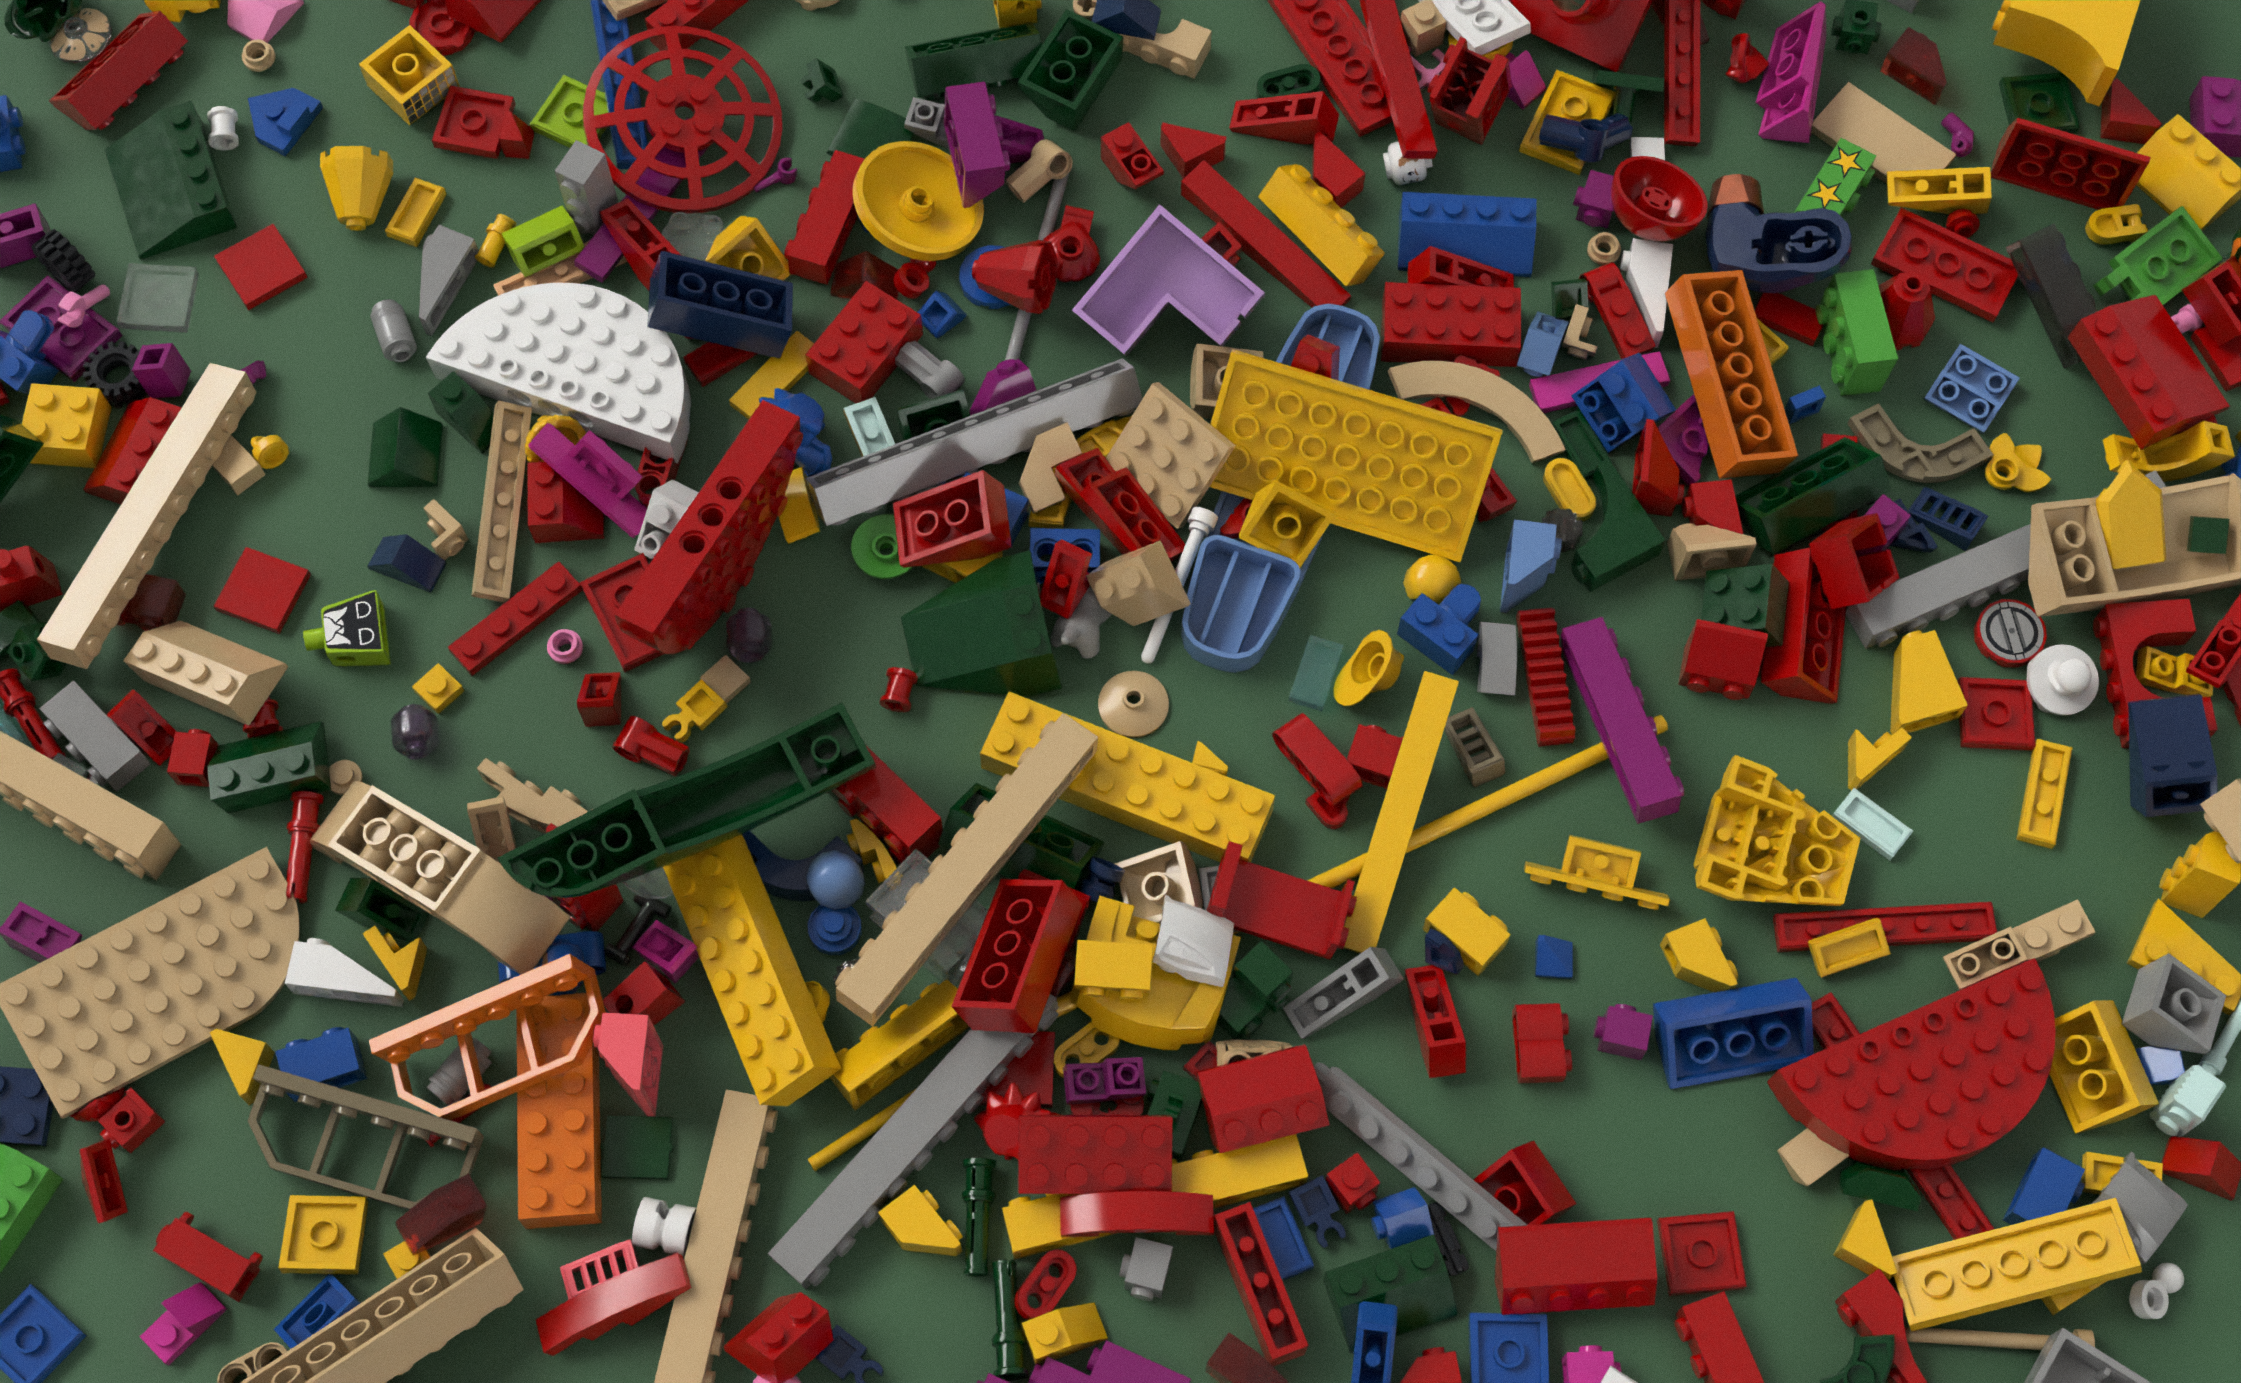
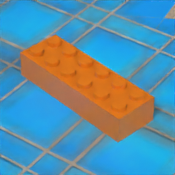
[1665,270,1798,479]
[517,993,602,1229]

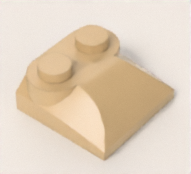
[1190,343,1263,419]
[1115,841,1203,924]

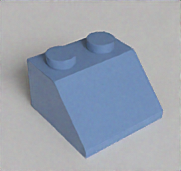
[1500,519,1562,613]

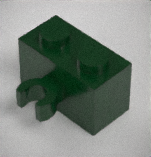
[1141,1070,1203,1163]

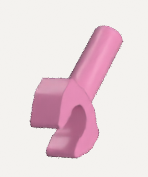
[57,284,110,328]

